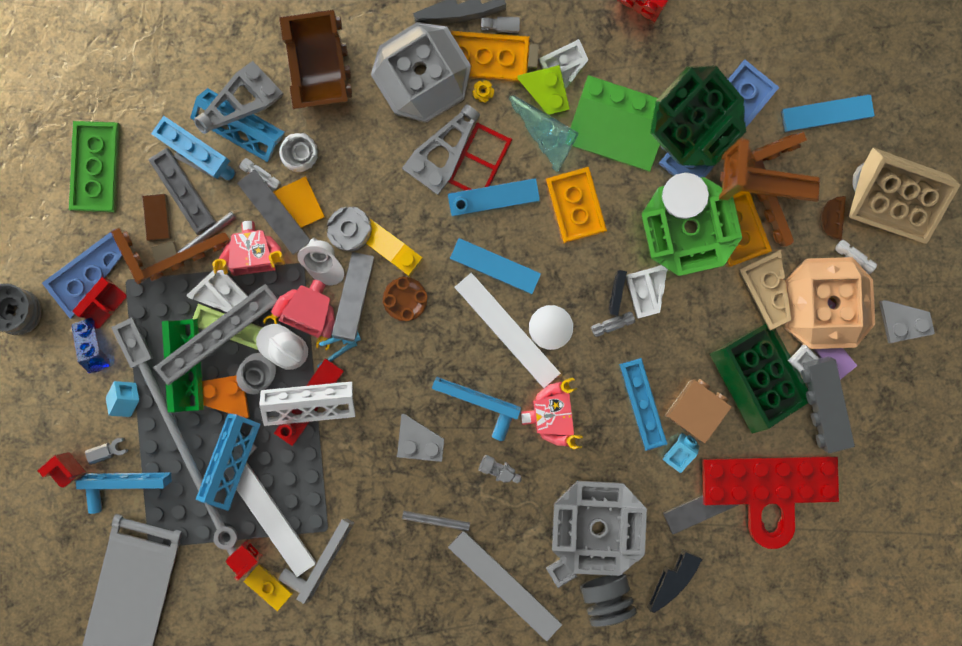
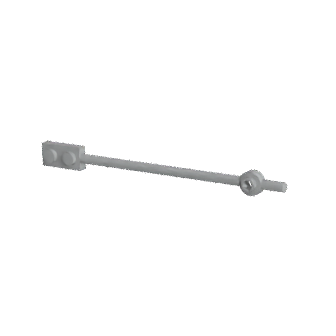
[111,318,238,556]

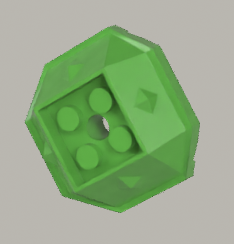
[641,177,742,276]

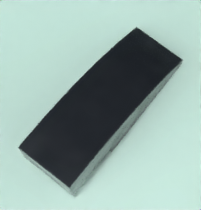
[647,549,703,613]

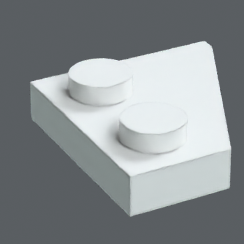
[538,39,588,89]
[186,270,248,312]

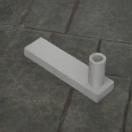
[278,518,354,604]

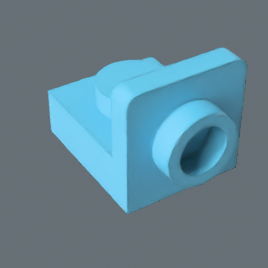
[663,433,699,473]

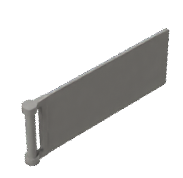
[82,514,182,646]

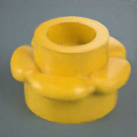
[472,80,494,102]

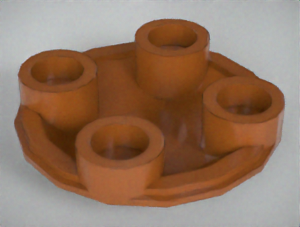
[383,276,427,321]

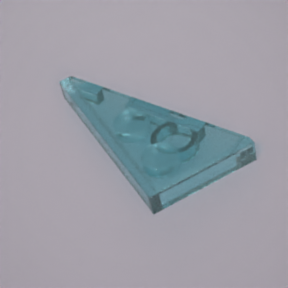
[509,95,579,172]

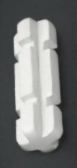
[239,158,281,191]
[835,240,877,274]

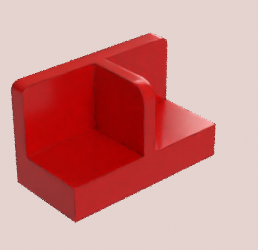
[72,277,127,329]
[37,452,86,488]
[226,539,262,581]

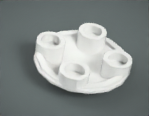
[529,305,573,350]

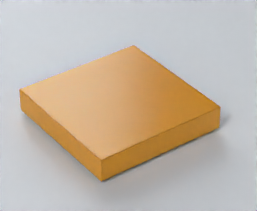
[273,176,325,228]

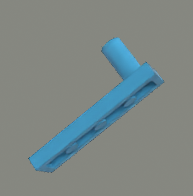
[151,116,235,180]
[448,178,540,216]
[432,377,521,441]
[76,472,172,514]

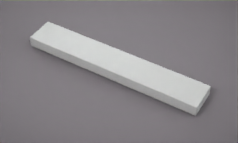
[455,273,561,388]
[224,451,316,577]

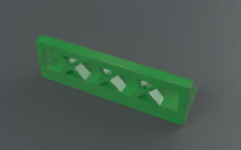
[162,319,204,413]

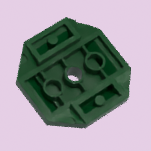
[650,65,746,166]

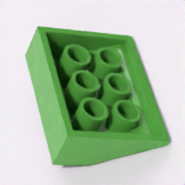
[565,75,660,172]

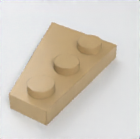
[739,250,791,331]

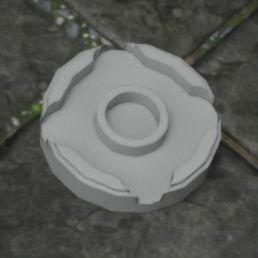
[327,207,372,252]

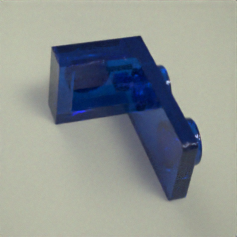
[71,317,110,374]

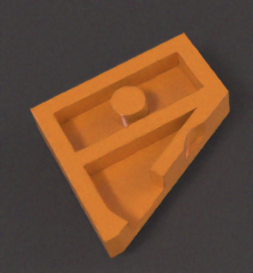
[202,375,250,418]

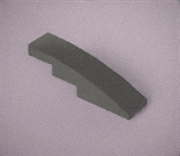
[413,0,506,24]

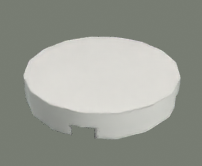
[662,173,709,219]

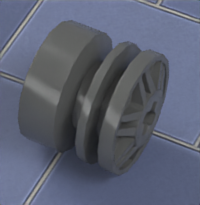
[0,284,42,335]
[580,573,637,627]

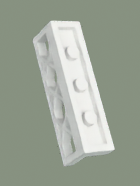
[259,382,355,426]

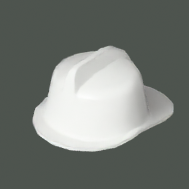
[297,238,344,286]
[256,324,308,370]

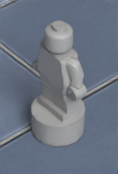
[478,455,522,483]

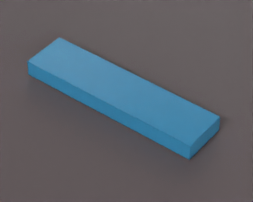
[781,94,875,132]
[450,238,541,294]
[619,358,667,451]

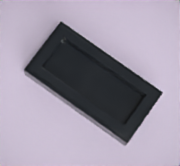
[608,270,627,317]

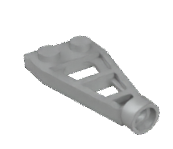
[194,61,283,134]
[402,104,480,195]

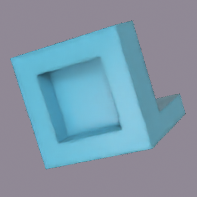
[106,381,139,417]

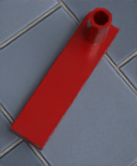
[274,358,344,446]

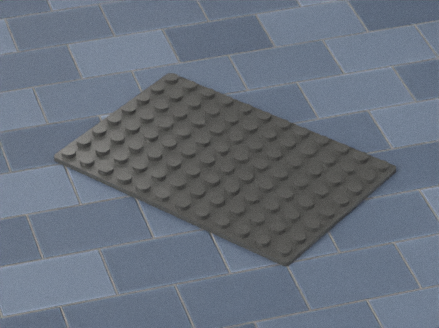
[126,263,328,546]

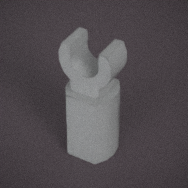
[481,17,520,34]
[85,438,128,465]

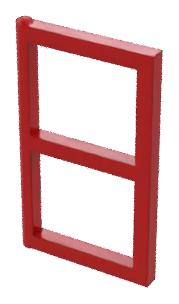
[448,122,513,191]

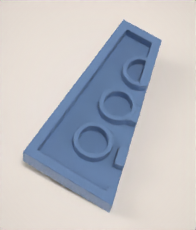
[42,229,123,319]

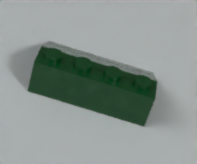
[710,323,809,434]

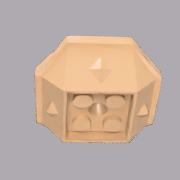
[783,257,875,349]

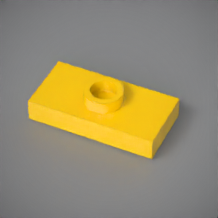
[243,563,293,611]

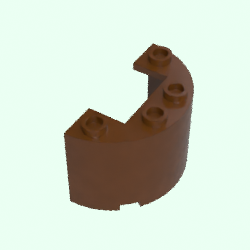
[279,9,353,109]

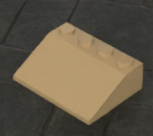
[849,148,961,244]

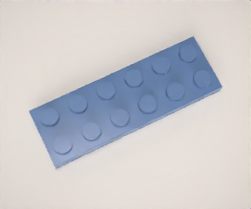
[658,59,779,178]

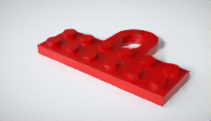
[702,456,839,549]

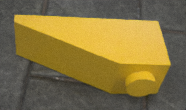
[366,219,424,277]

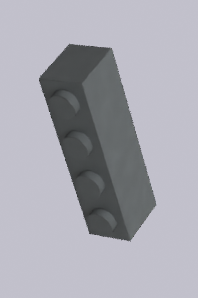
[801,356,855,454]

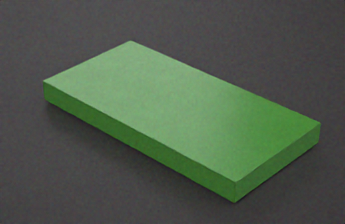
[69,121,120,213]

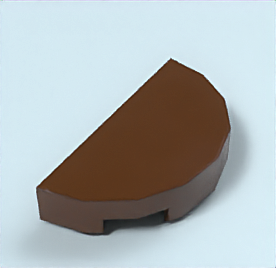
[820,196,846,241]

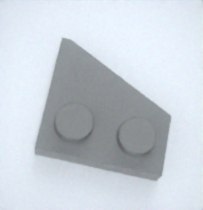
[879,300,935,343]
[397,414,444,462]

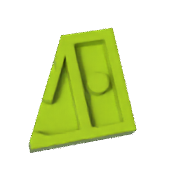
[517,65,570,115]

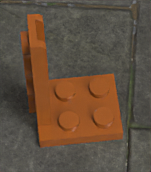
[748,132,807,246]
[719,139,820,202]
[111,227,229,285]

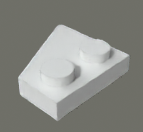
[626,265,668,319]

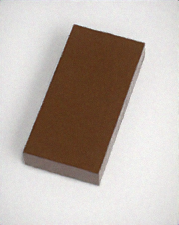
[143,194,171,241]

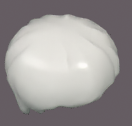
[279,133,318,172]

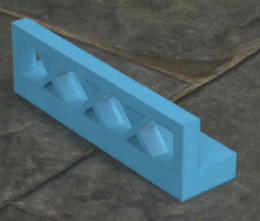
[190,88,285,162]
[196,413,260,511]

